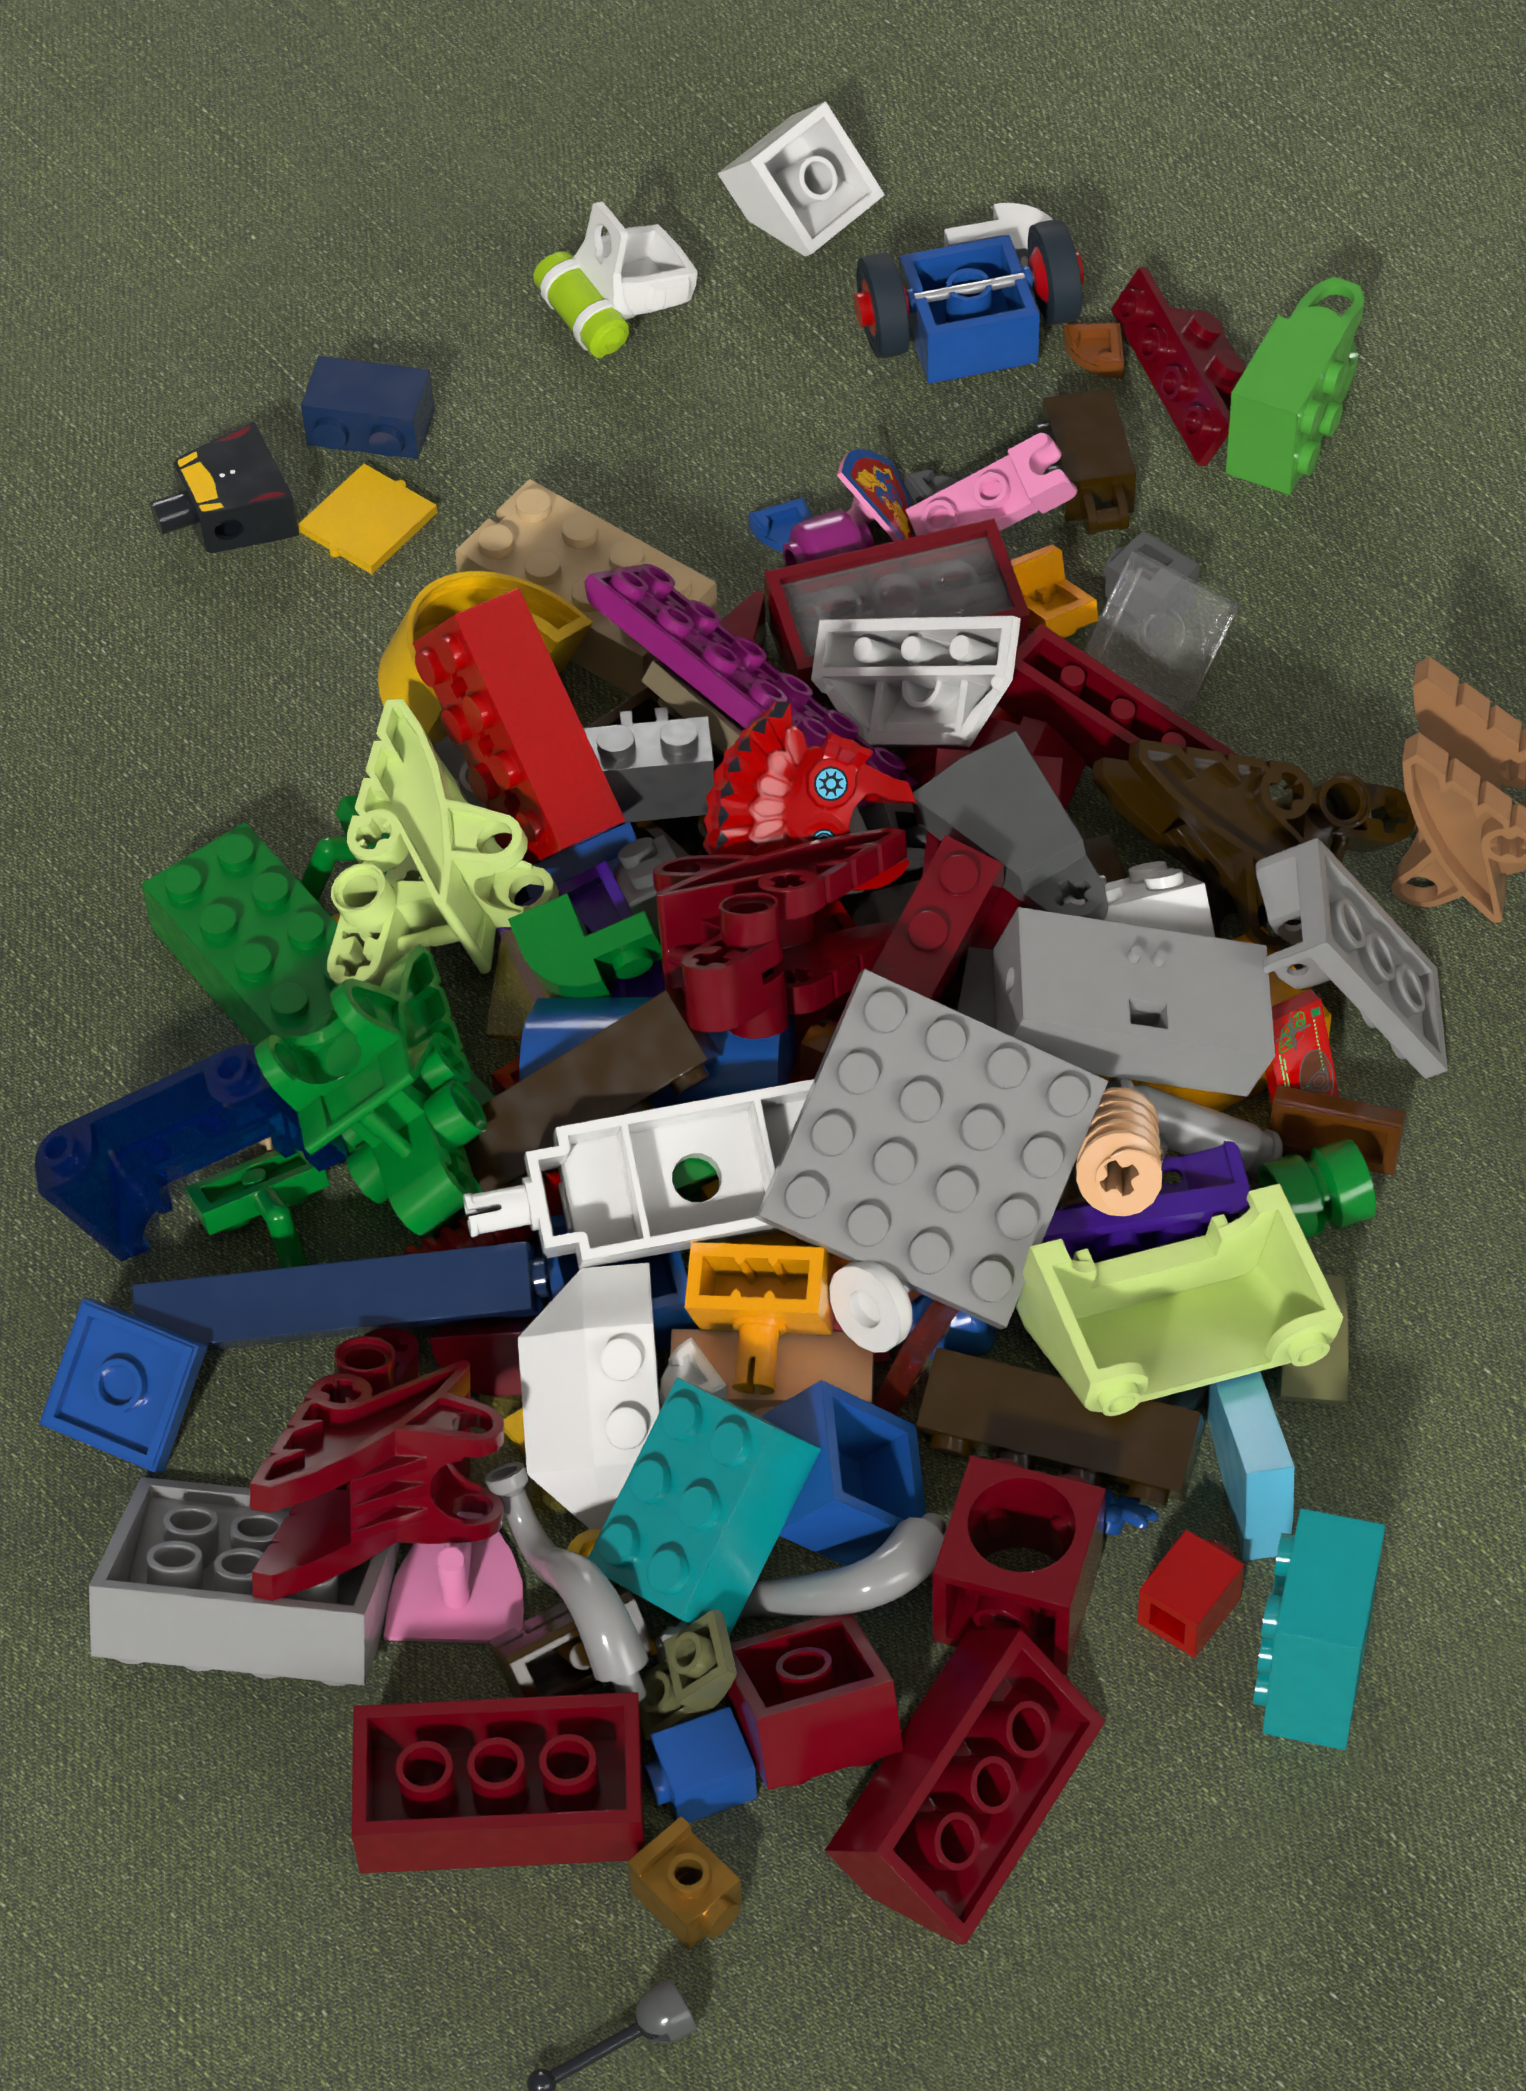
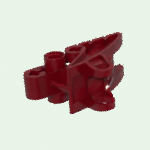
[653,827,907,1039]
[250,1328,504,1601]

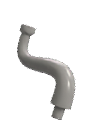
[485,1462,649,1701]
[655,1513,946,1662]

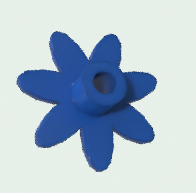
[1102,1487,1158,1535]

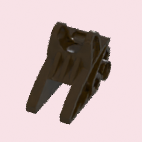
[1092,739,1415,948]

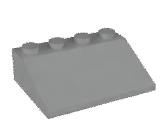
[89,1477,401,1686]

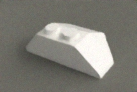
[811,616,1021,747]
[518,1263,660,1529]

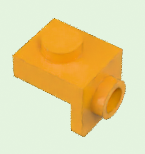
[1010,545,1099,638]

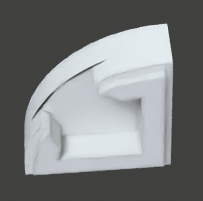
[659,1337,728,1408]

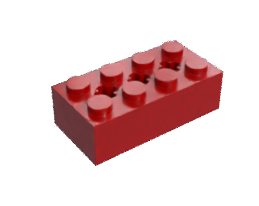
[412,588,625,865]

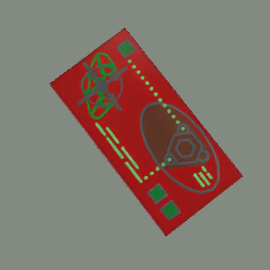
[1265,990,1340,1106]

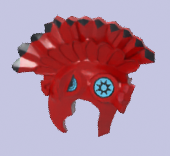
[703,702,916,891]

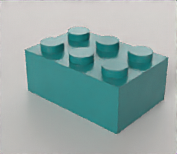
[588,1377,821,1637]
[1253,1508,1386,1750]

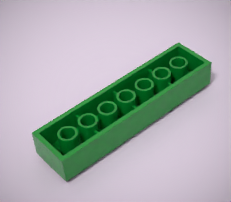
[141,822,495,1239]

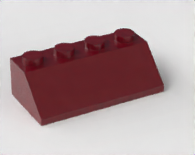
[824,1628,1106,1945]

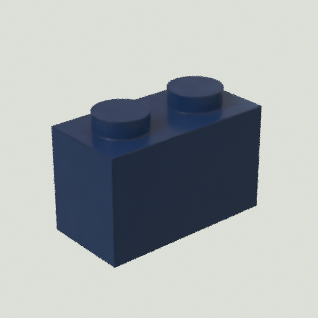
[301,356,435,459]

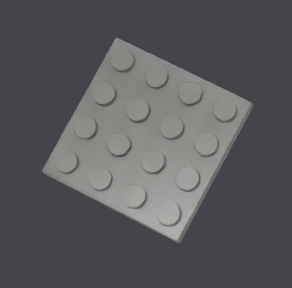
[755,969,1108,1329]

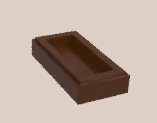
[1269,1085,1406,1176]

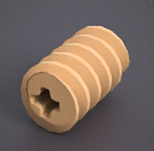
[1076,1087,1162,1216]

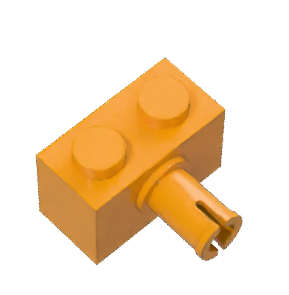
[684,1242,838,1395]

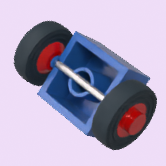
[854,220,1084,384]

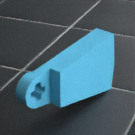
[1206,1371,1295,1561]

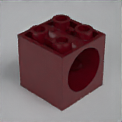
[933,1455,1106,1675]

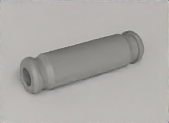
[1105,1078,1283,1180]

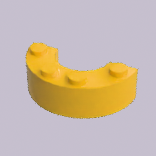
[378,571,593,744]

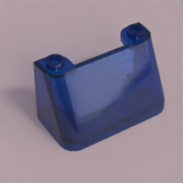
[35,1044,347,1262]

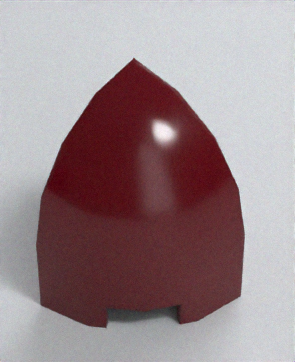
[428,1315,538,1396]

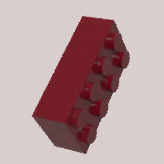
[351,1692,645,1874]

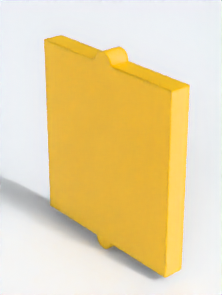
[298,464,438,574]

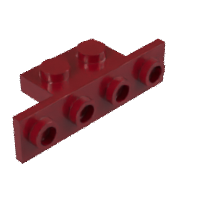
[1111,267,1246,466]

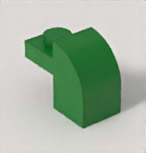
[508,893,662,998]

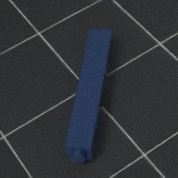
[132,1242,551,1351]

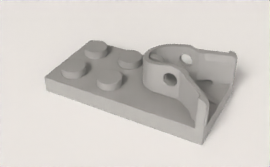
[1255,838,1448,1079]

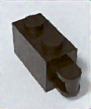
[1034,388,1136,535]

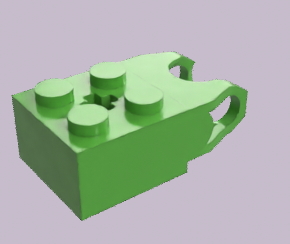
[1226,276,1365,495]

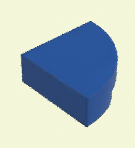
[748,497,813,552]

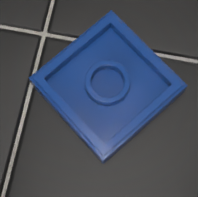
[39,1298,208,1473]

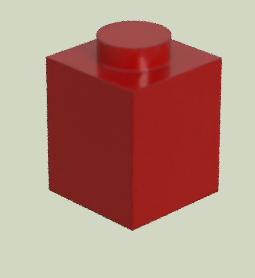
[1137,1529,1244,1658]

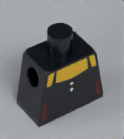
[150,421,299,553]

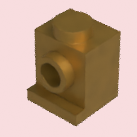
[628,1816,742,1950]

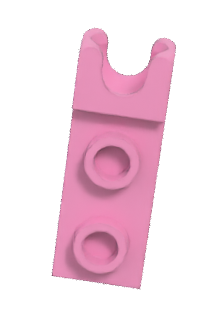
[906,433,1078,536]

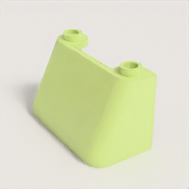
[1016,1184,1344,1416]

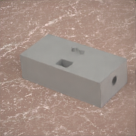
[993,907,1275,1097]

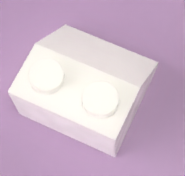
[718,101,885,257]

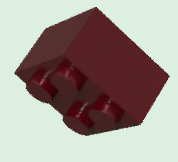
[724,1613,904,1790]

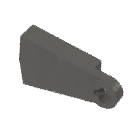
[913,731,1108,920]

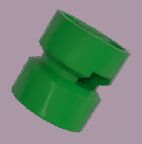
[1257,1138,1376,1239]

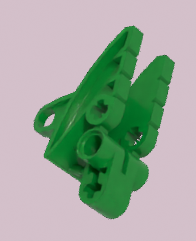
[254,944,488,1236]

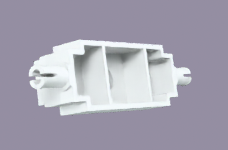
[463,1079,814,1270]

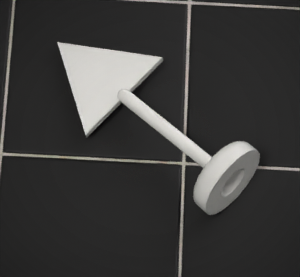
[829,1261,913,1353]

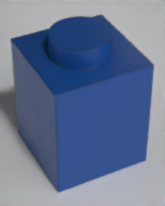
[643,1707,757,1823]

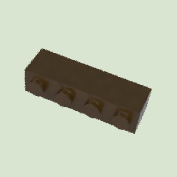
[464,987,722,1192]
[916,1347,1205,1508]

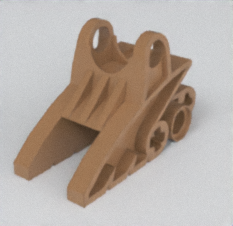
[1391,656,1526,923]

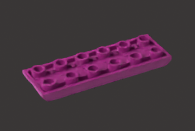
[584,564,919,808]

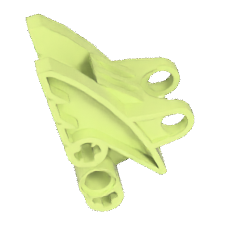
[327,699,559,986]

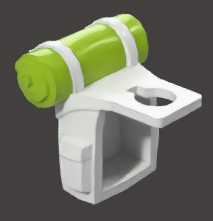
[533,202,698,359]

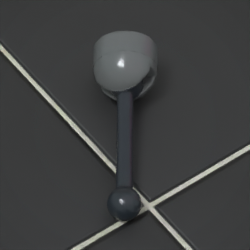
[527,1978,698,2091]

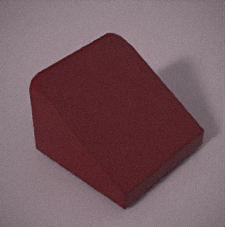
[719,590,766,649]

